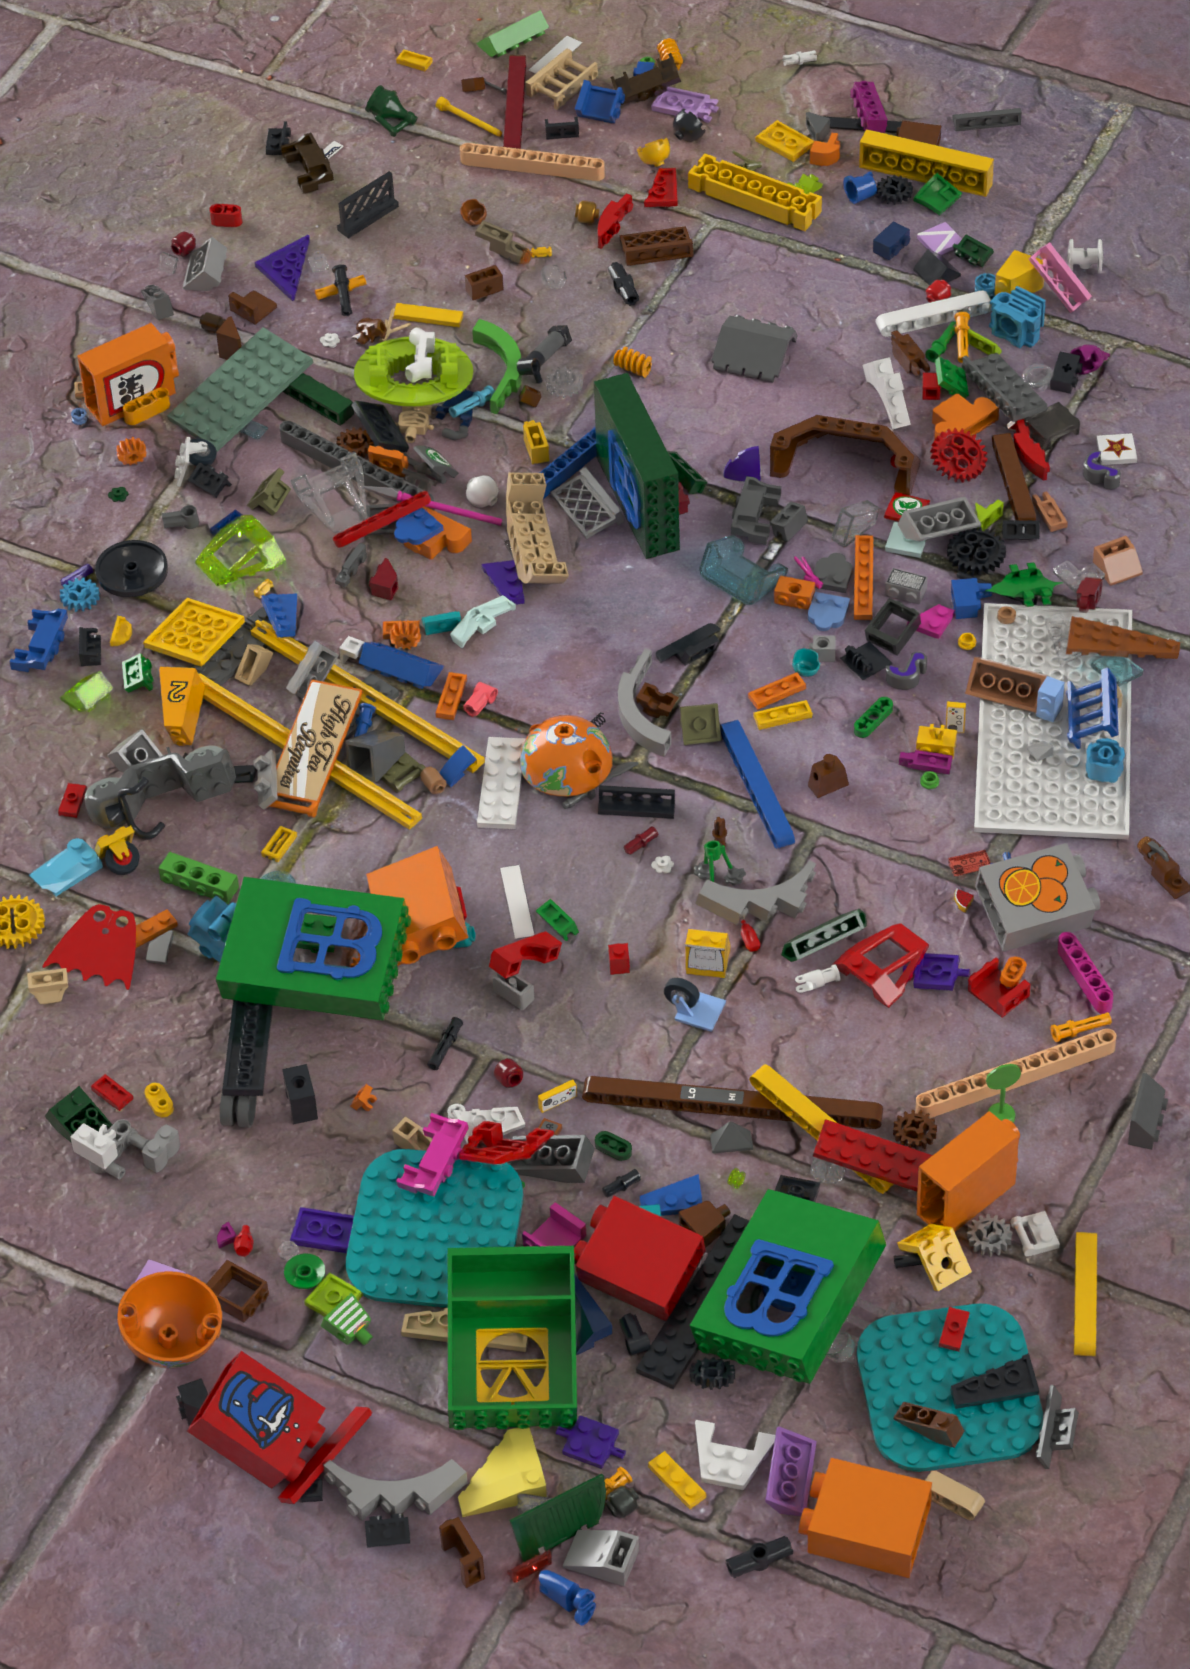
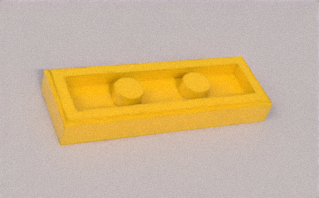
[753,700,813,730]

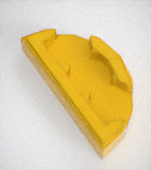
[110,615,132,646]

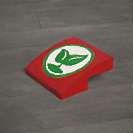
[884,492,930,522]

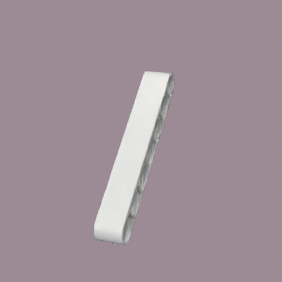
[875,291,992,337]

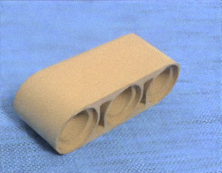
[925,1471,985,1520]

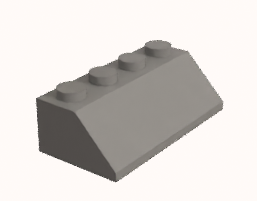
[898,497,981,541]

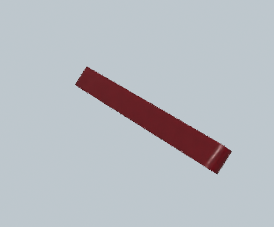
[503,55,526,149]

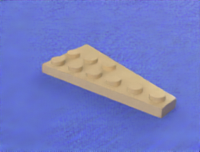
[401,1308,529,1352]

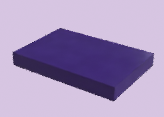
[290,1207,354,1253]

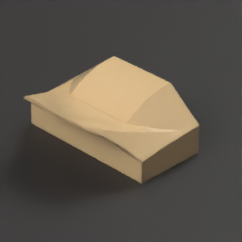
[27,968,68,1004]

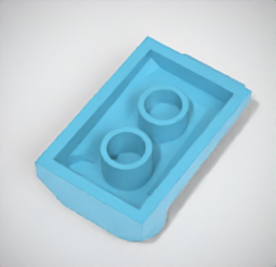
[29,838,103,896]

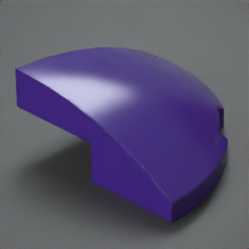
[723,446,761,482]

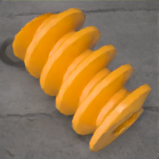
[657,38,683,71]
[613,346,652,378]

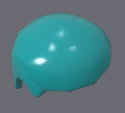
[792,648,821,677]

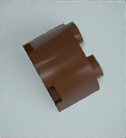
[636,682,679,718]

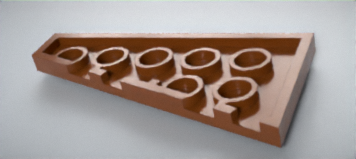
[1066,616,1181,659]

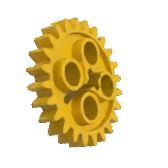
[0,895,45,949]

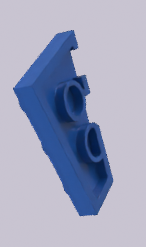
[640,1174,702,1216]

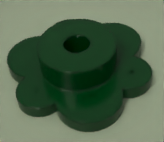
[108,487,129,502]

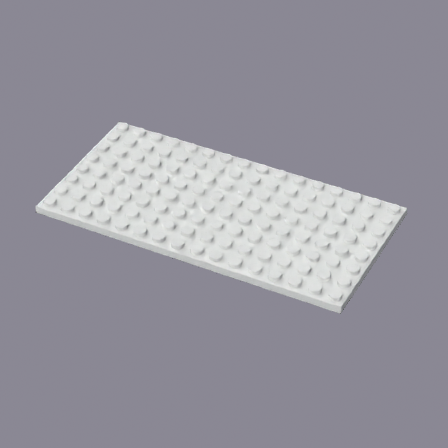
[974,603,1132,840]

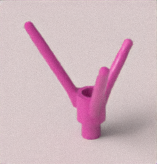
[794,556,823,589]

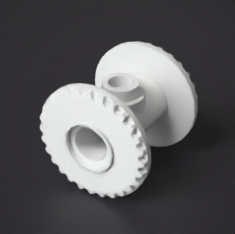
[1068,239,1103,273]

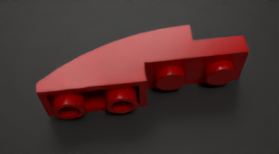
[597,193,633,249]
[1013,419,1050,481]

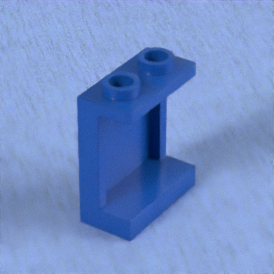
[575,80,625,124]

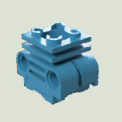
[989,286,1046,348]

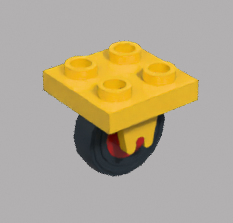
[95,826,140,875]

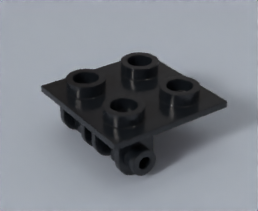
[840,641,892,680]

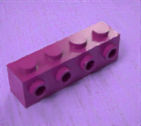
[850,81,888,134]

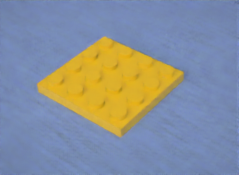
[143,598,245,667]

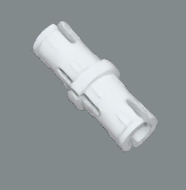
[783,50,817,66]

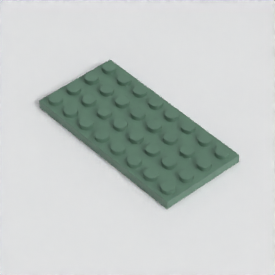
[167,327,314,452]

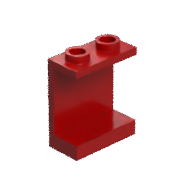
[968,957,1031,1018]

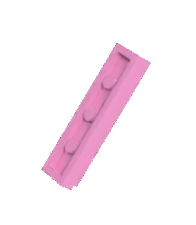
[1029,242,1092,313]

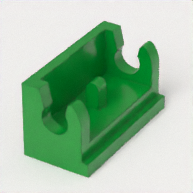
[536,899,579,941]

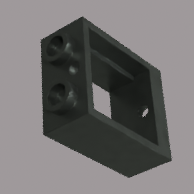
[865,598,921,655]

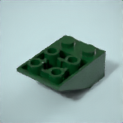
[45,1086,113,1143]

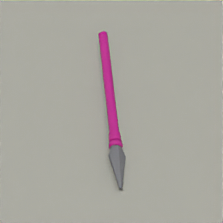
[363,486,503,526]

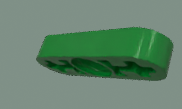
[854,697,893,738]

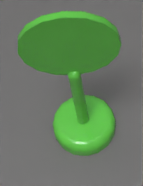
[986,1064,1021,1123]

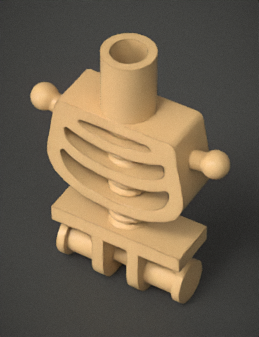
[395,404,434,443]

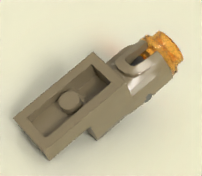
[475,220,533,264]

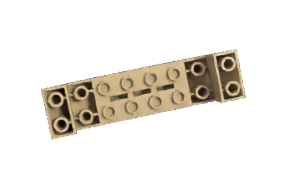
[506,473,569,584]

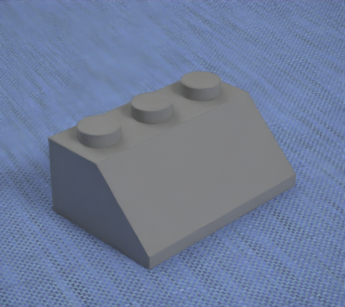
[183,237,227,291]
[286,640,339,699]

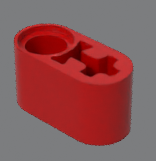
[209,204,243,227]

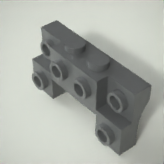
[731,476,781,545]

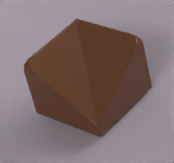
[461,77,485,92]
[519,385,542,407]

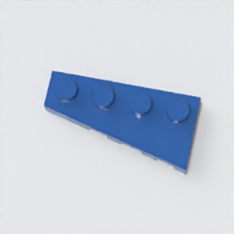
[261,593,297,637]

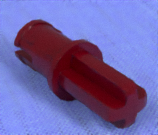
[623,826,659,855]

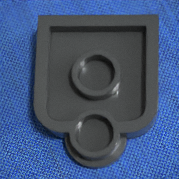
[813,553,852,593]

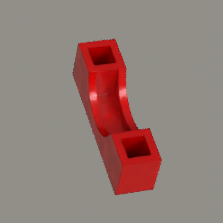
[489,931,562,978]

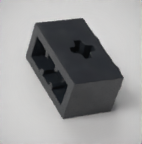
[1050,351,1083,394]
[1002,520,1040,540]

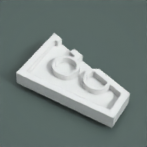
[453,1107,525,1145]

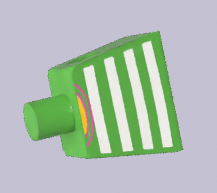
[321,1293,373,1346]

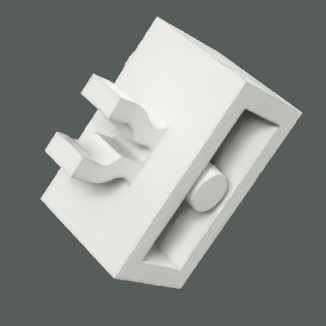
[71,1123,118,1170]

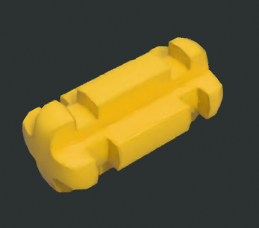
[531,246,552,258]
[254,579,273,599]

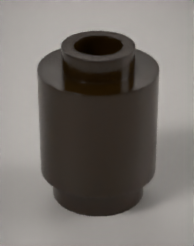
[199,312,226,333]

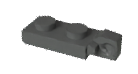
[335,543,367,588]

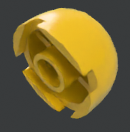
[636,137,670,167]

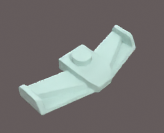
[450,595,516,648]

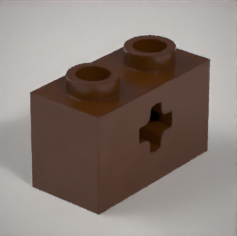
[465,265,504,301]

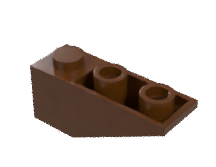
[893,1402,965,1448]

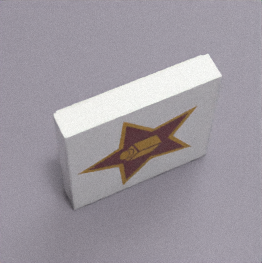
[1096,433,1137,465]

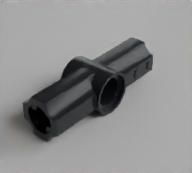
[608,262,639,306]
[726,1536,793,1578]

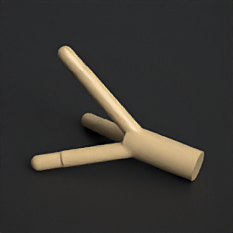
[378,308,411,343]

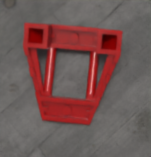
[832,923,929,1008]
[459,1121,554,1164]

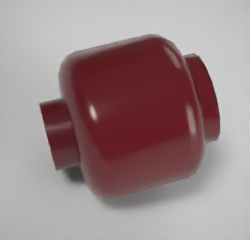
[171,231,196,257]
[494,1058,523,1088]

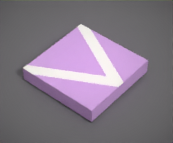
[917,222,962,255]

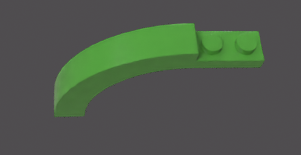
[472,319,522,414]

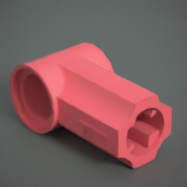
[463,681,498,717]

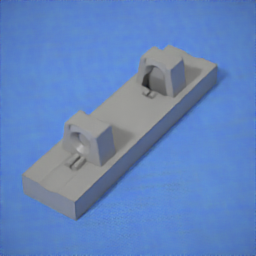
[253,750,278,810]

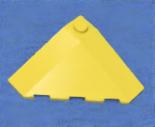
[458,1428,547,1517]

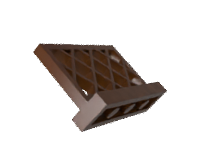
[619,226,694,266]

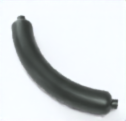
[750,1285,762,1313]

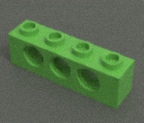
[158,852,239,904]

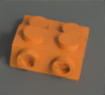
[368,445,409,477]

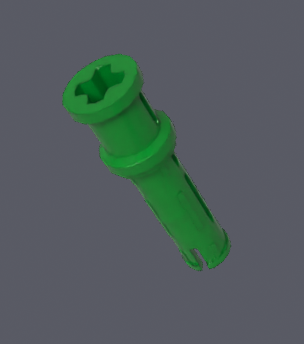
[925,321,956,363]

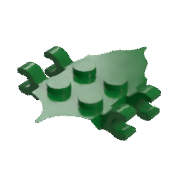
[986,562,1063,607]

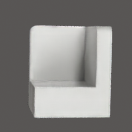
[339,636,364,663]

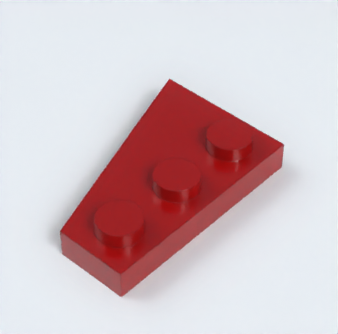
[644,168,678,207]

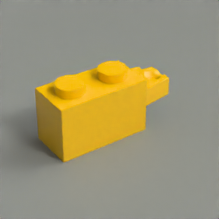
[523,420,550,465]

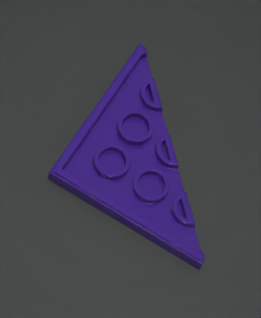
[255,235,310,301]

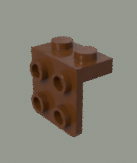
[228,290,277,325]

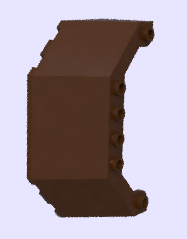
[770,415,921,496]

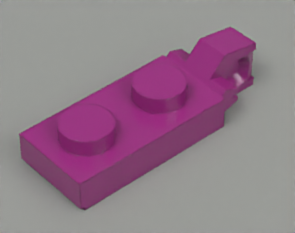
[899,750,953,775]

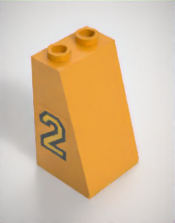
[159,667,205,746]

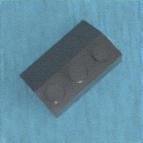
[1128,1073,1168,1150]

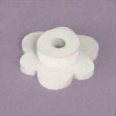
[320,333,340,348]
[651,856,674,873]

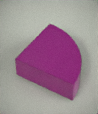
[217,1221,237,1248]

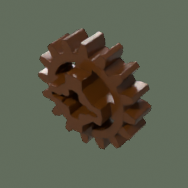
[336,427,375,458]
[893,1110,937,1150]

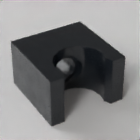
[282,1064,318,1125]

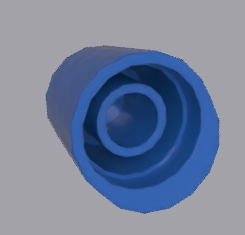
[843,172,877,204]

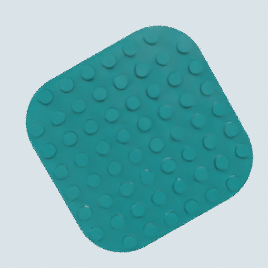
[346,1149,524,1308]
[856,1303,1043,1472]

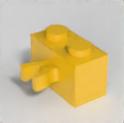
[916,724,957,759]

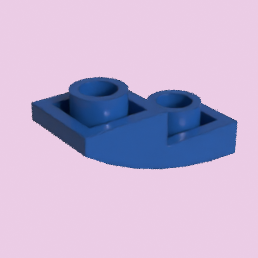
[440,745,477,787]

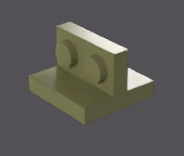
[247,468,291,516]
[680,703,721,745]

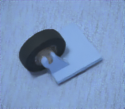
[664,978,726,1032]

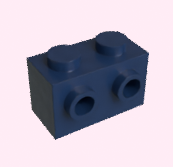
[873,221,910,261]

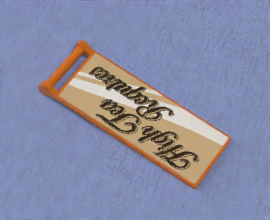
[267,680,363,818]

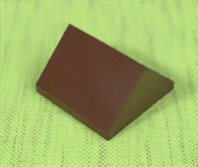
[216,316,242,360]

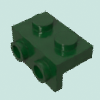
[952,234,994,268]

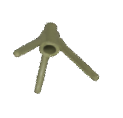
[732,150,762,171]

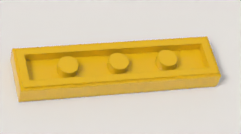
[393,303,464,327]

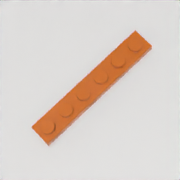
[854,535,873,620]

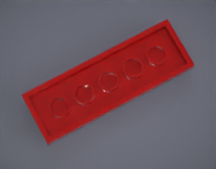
[812,1119,933,1192]

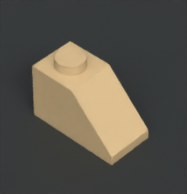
[235,644,273,686]

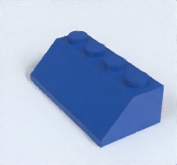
[359,642,444,689]

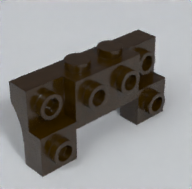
[610,53,681,106]
[281,133,334,194]

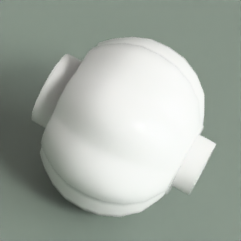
[466,475,499,508]

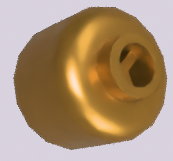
[575,201,600,224]

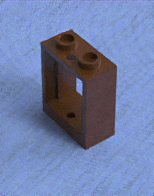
[206,1260,269,1323]

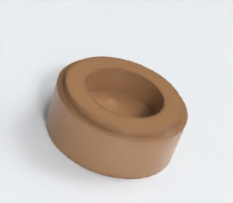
[997,606,1016,624]

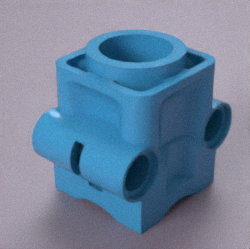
[187,896,236,963]

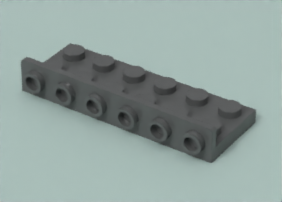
[961,353,1048,422]

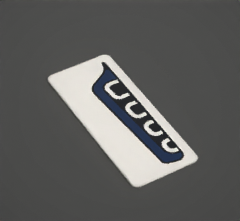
[323,141,343,159]

